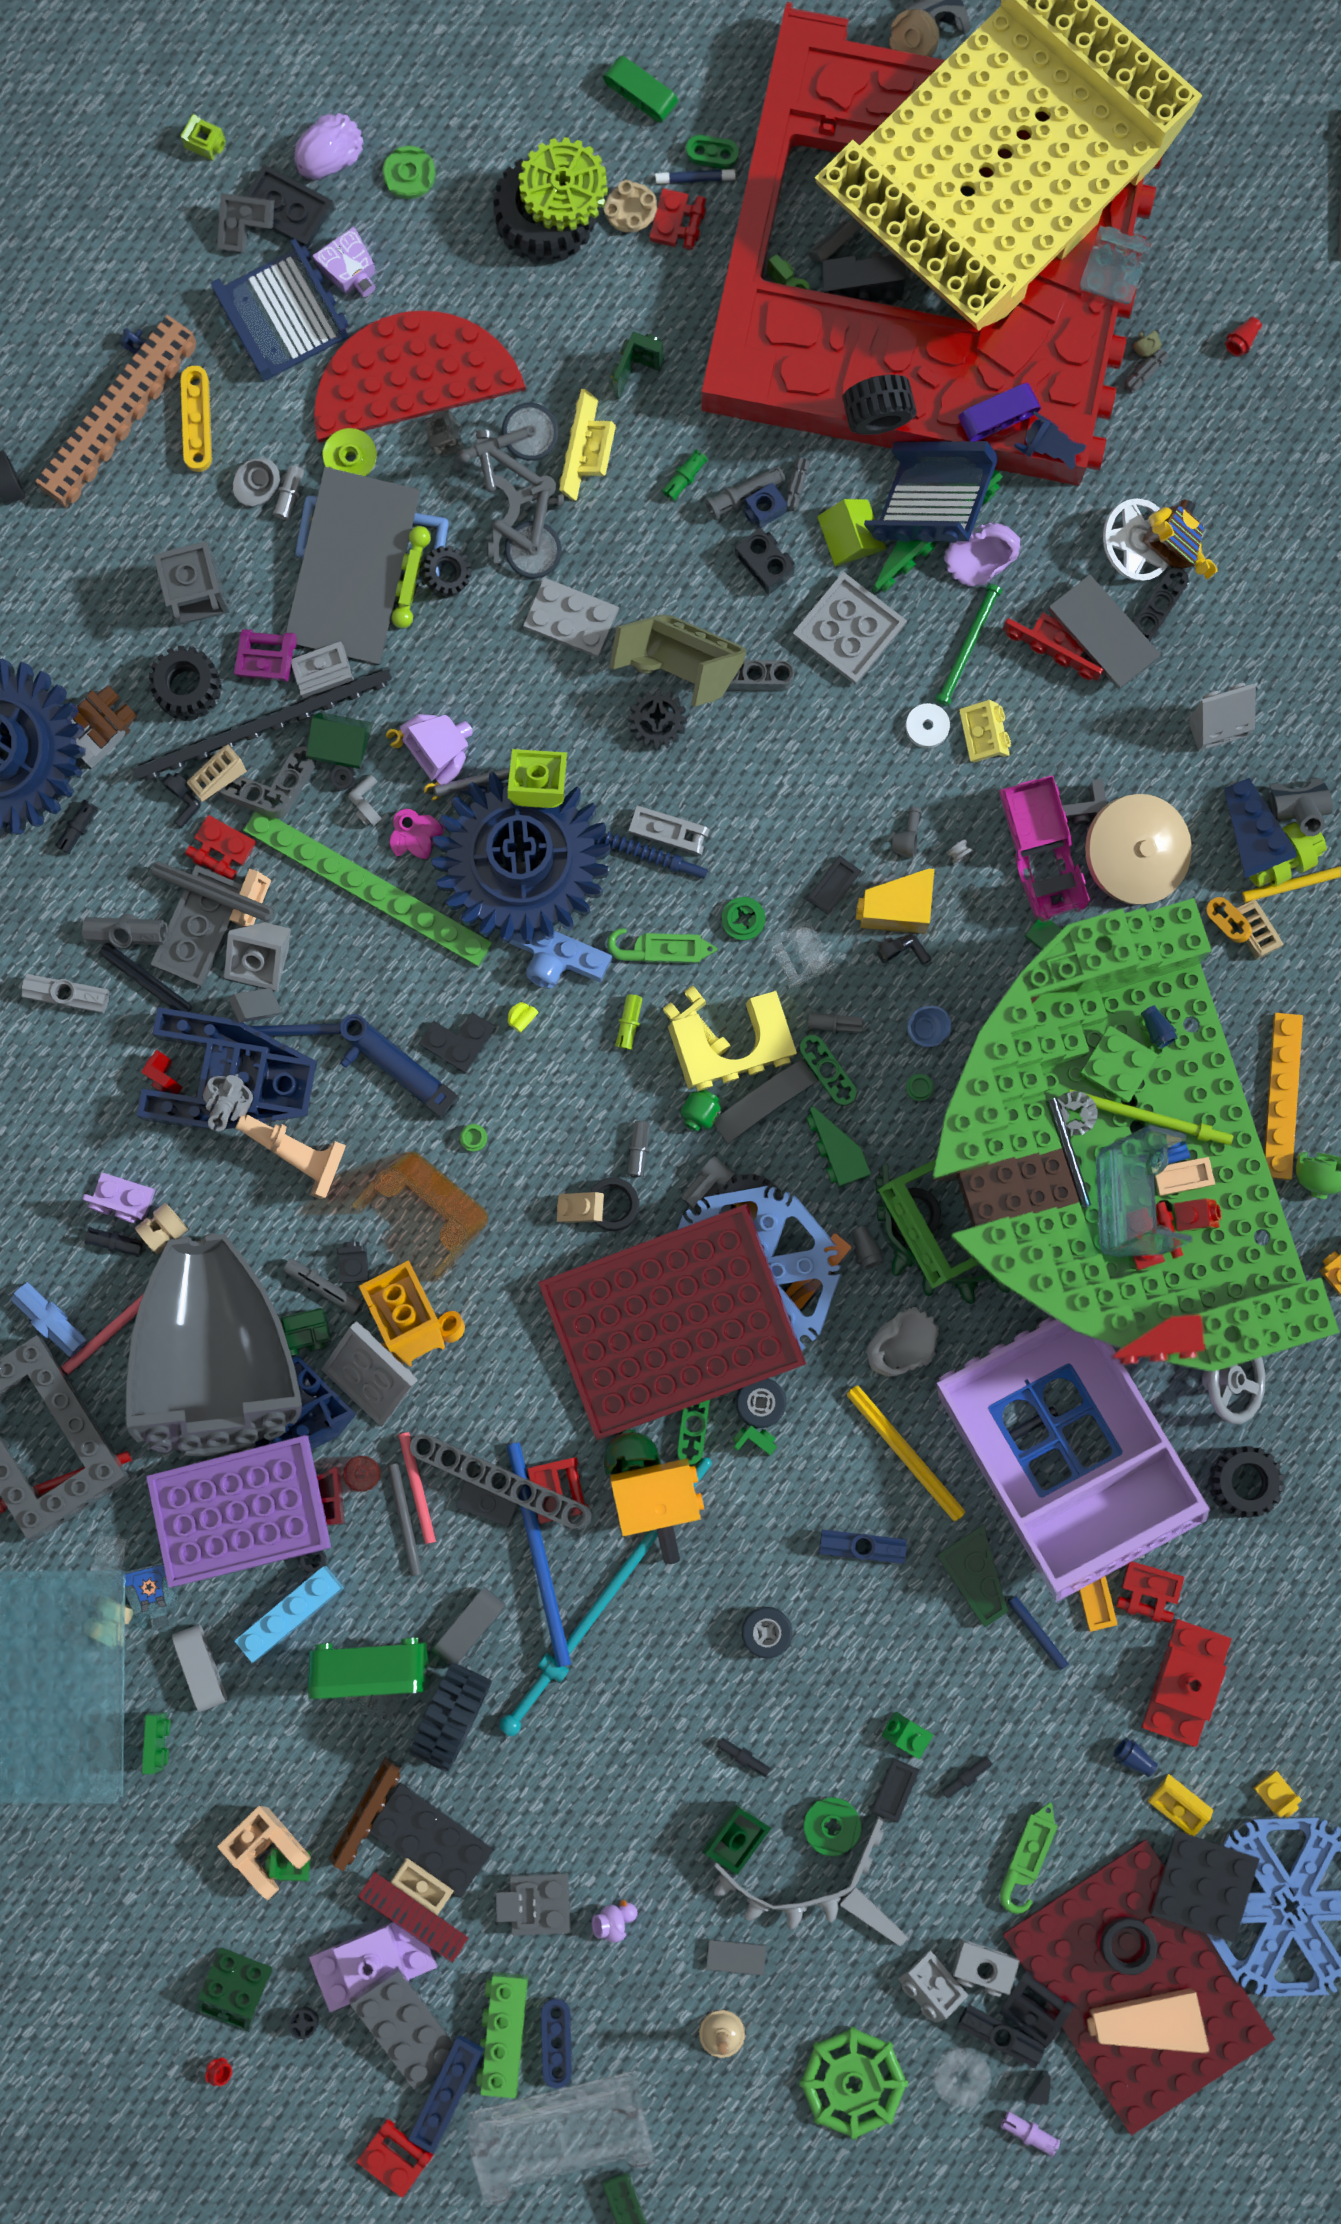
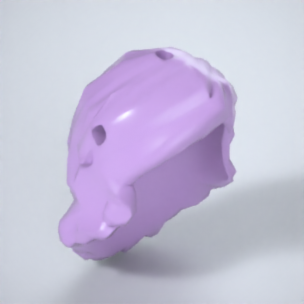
[294,113,364,180]
[944,523,1021,586]

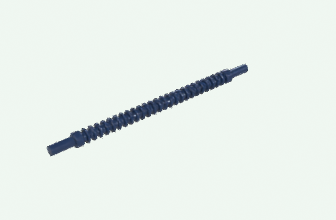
[452,779,708,880]

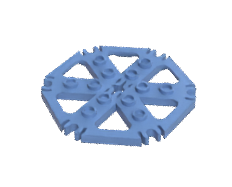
[678,1186,842,1350]
[1206,1817,1341,1997]

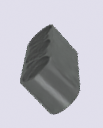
[726,660,794,691]
[432,1587,506,1666]

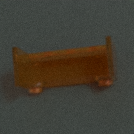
[351,1151,489,1281]

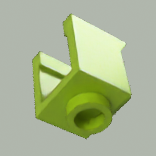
[181,114,225,161]

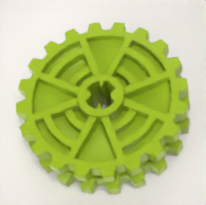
[519,137,608,231]

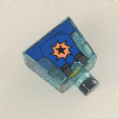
[118,1563,179,1630]

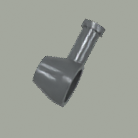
[892,807,922,858]

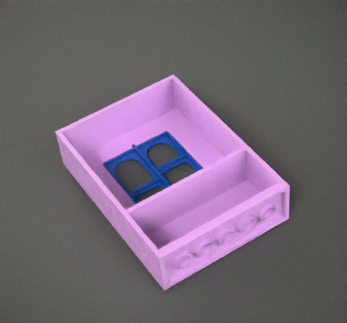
[937,1317,1209,1602]

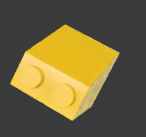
[856,868,934,934]

